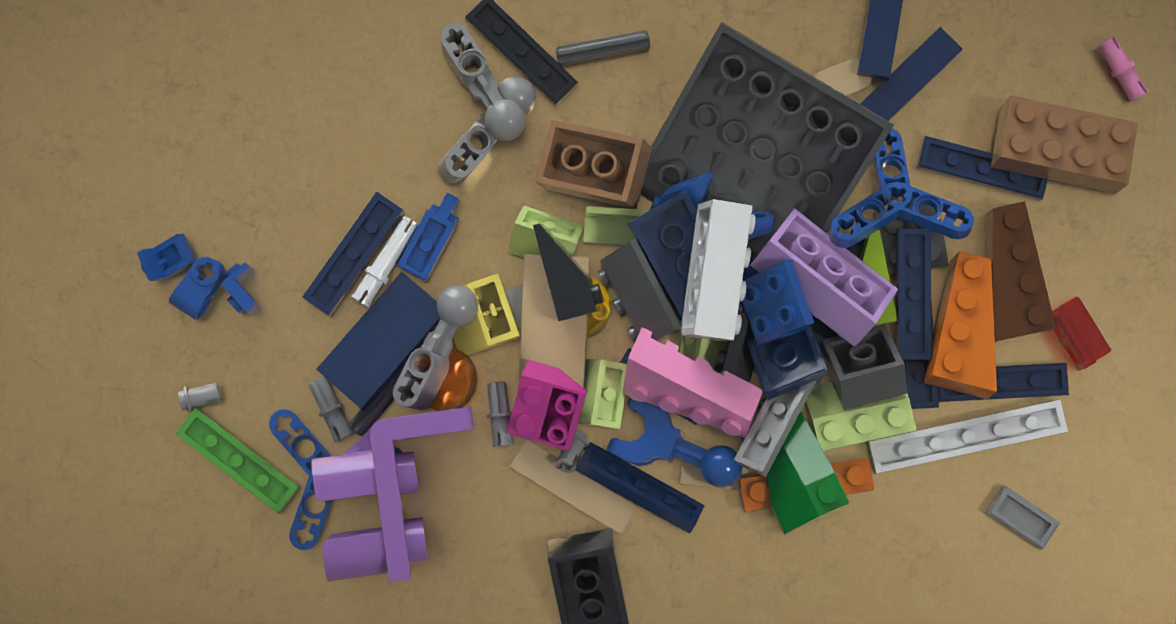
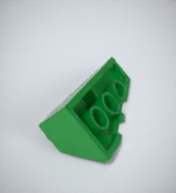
[759,398,849,535]

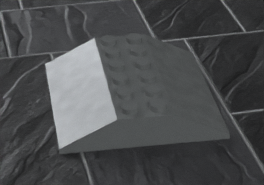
[640,22,894,256]

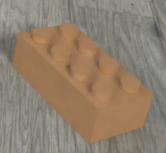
[991,96,1138,194]

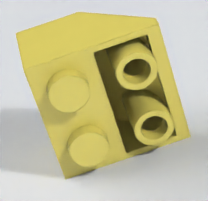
[453,273,521,358]

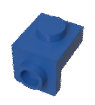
[137,234,196,281]
[220,262,261,316]

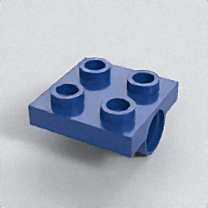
[742,260,814,346]

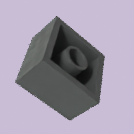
[822,324,908,410]

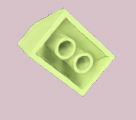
[804,383,917,451]

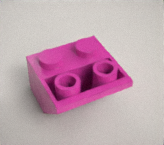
[507,360,587,451]

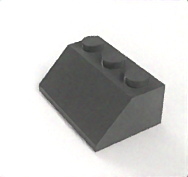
[597,238,681,344]

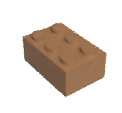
[535,120,652,209]

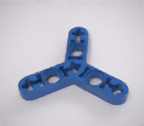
[829,129,974,248]
[269,409,404,550]

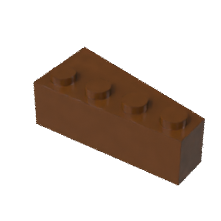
[985,201,1056,343]

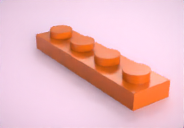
[738,457,875,512]

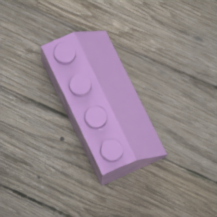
[751,208,898,347]

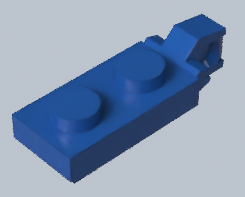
[397,192,460,282]

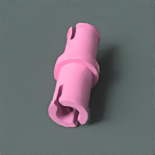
[1097,36,1149,102]

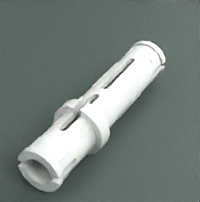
[351,215,418,308]

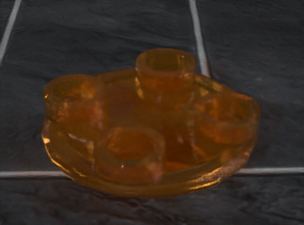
[420,349,478,411]

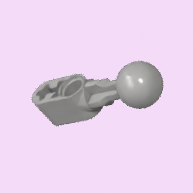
[441,24,526,141]
[438,76,536,183]
[393,285,478,410]

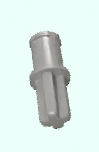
[309,377,353,442]
[487,381,514,447]

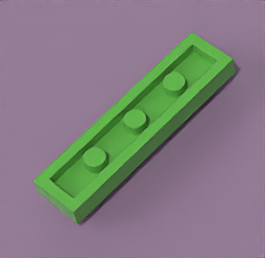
[175,408,300,513]

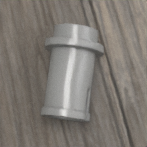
[178,382,221,412]
[555,429,588,473]

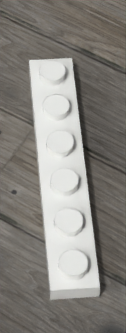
[867,400,1068,474]

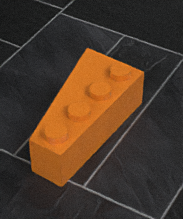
[924,251,997,399]

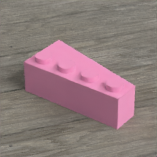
[623,327,763,438]

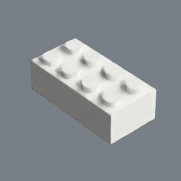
[680,199,755,341]

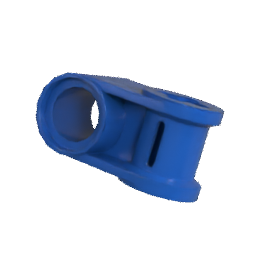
[169,257,226,321]

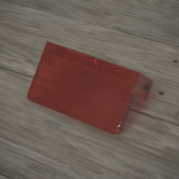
[1052,297,1111,371]

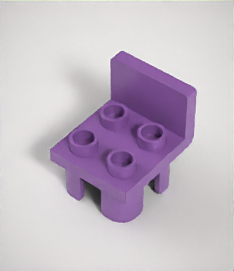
[311,407,474,582]

